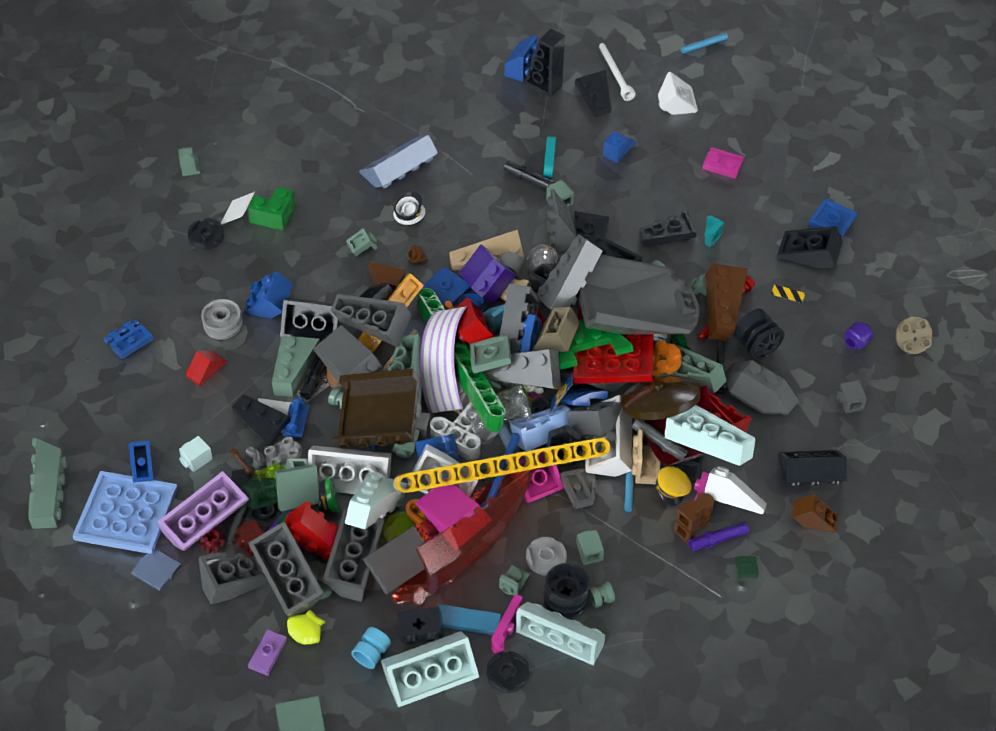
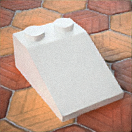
[407,444,479,497]
[704,466,767,514]

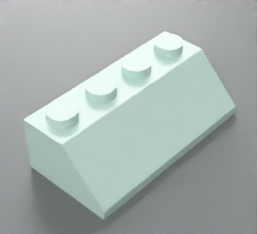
[516,602,605,666]
[381,631,479,707]

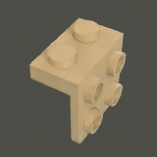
[632,429,660,484]

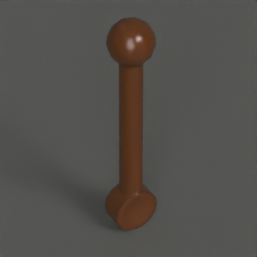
[230,448,253,475]

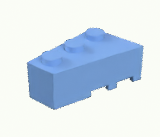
[509,404,570,451]

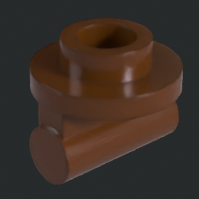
[408,245,428,264]

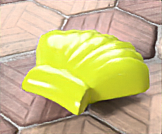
[287,610,325,644]

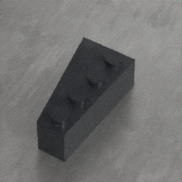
[524,29,565,97]

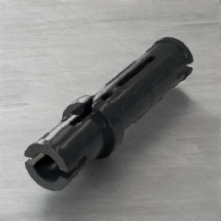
[504,160,555,189]
[299,355,325,400]

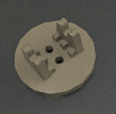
[896,316,932,354]

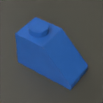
[603,131,636,163]
[128,441,153,483]

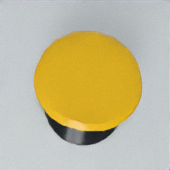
[656,466,691,505]

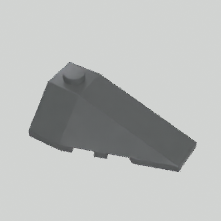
[199,552,269,604]

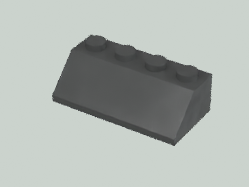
[323,509,384,602]
[248,521,324,617]

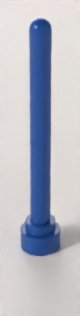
[480,433,520,519]

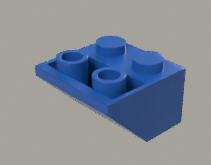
[505,35,537,82]
[243,271,293,318]

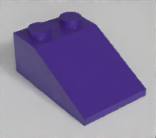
[459,244,516,304]

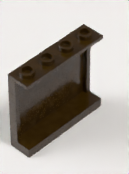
[332,369,420,449]

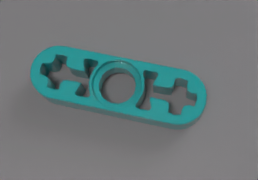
[543,136,556,178]

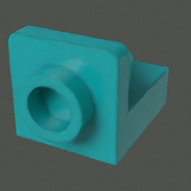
[704,215,724,247]

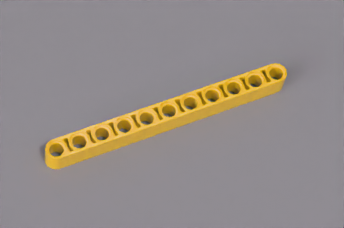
[393,438,610,493]

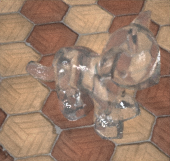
[466,383,532,445]

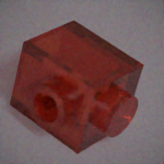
[235,520,263,556]

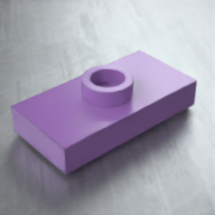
[248,629,287,676]

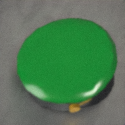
[319,477,340,513]

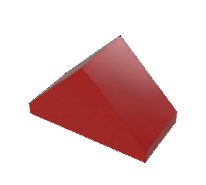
[186,351,227,386]

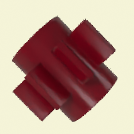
[200,528,226,555]

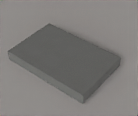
[363,526,437,594]

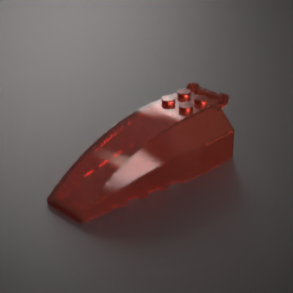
[375,470,533,604]

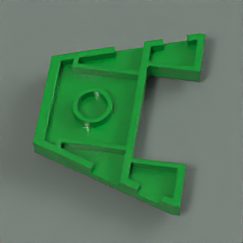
[559,319,633,370]

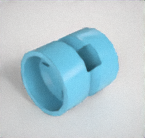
[351,627,391,669]

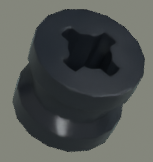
[531,398,551,414]

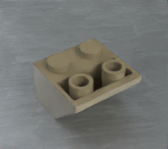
[533,307,580,352]

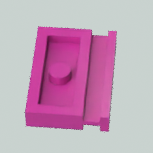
[702,147,744,179]

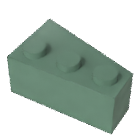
[272,336,320,397]
[656,345,727,393]

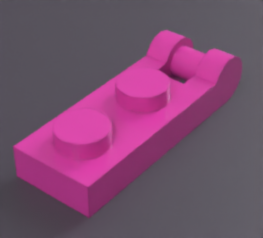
[491,594,523,654]

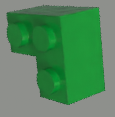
[247,186,296,230]

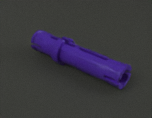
[688,521,749,552]

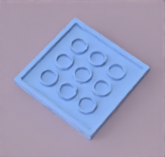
[72,471,178,554]

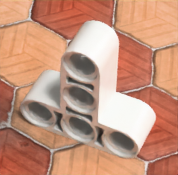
[430,402,483,461]

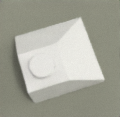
[658,72,698,115]

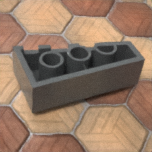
[536,234,602,310]
[331,294,412,347]

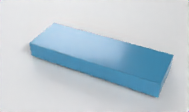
[438,604,501,635]

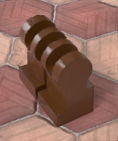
[673,493,714,544]

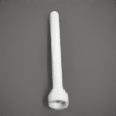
[599,43,635,101]

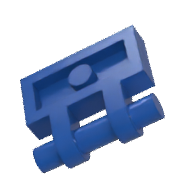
[519,314,542,353]
[103,319,154,359]

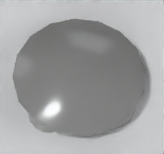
[264,437,302,470]

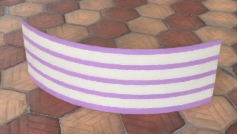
[420,306,467,414]

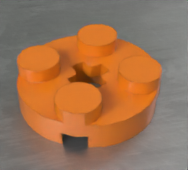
[653,341,682,376]

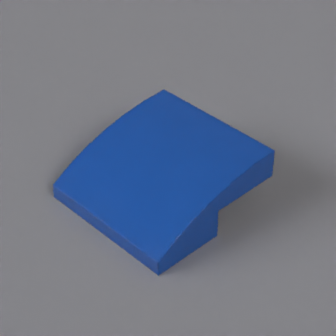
[559,388,608,406]

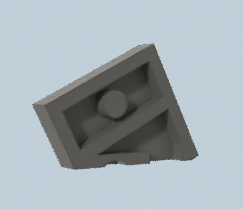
[560,468,596,509]

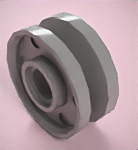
[201,299,243,340]

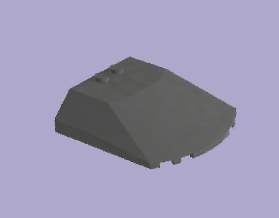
[577,254,700,334]

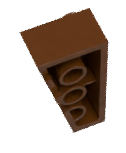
[705,263,748,341]

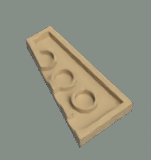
[449,229,524,271]

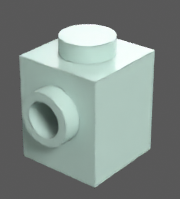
[179,436,213,472]

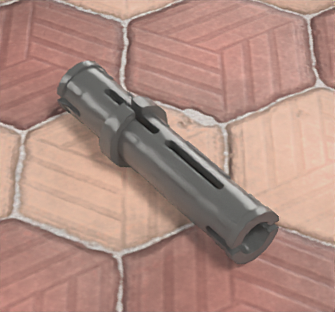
[631,419,688,461]

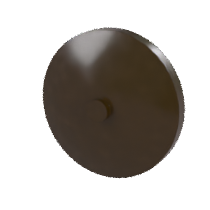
[621,376,701,420]

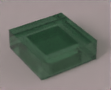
[735,556,759,578]

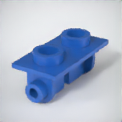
[283,397,309,438]

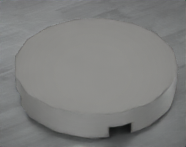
[526,537,567,576]

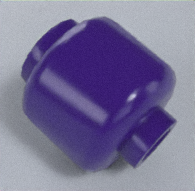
[844,322,873,350]

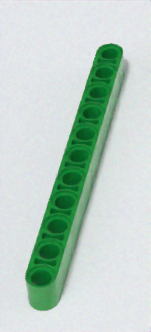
[416,288,506,432]

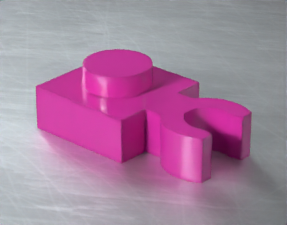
[694,472,710,501]

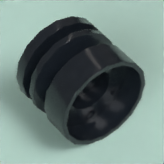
[733,308,785,360]
[544,563,590,620]

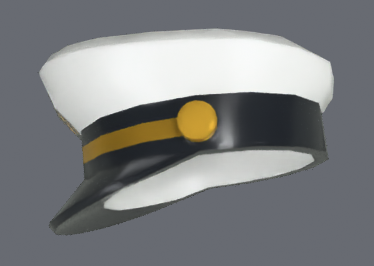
[393,192,425,225]

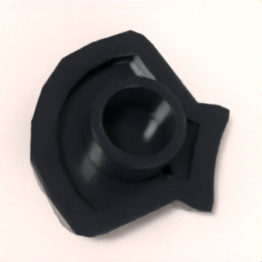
[247,498,281,529]

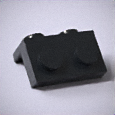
[547,425,587,466]

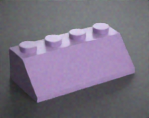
[158,471,249,551]

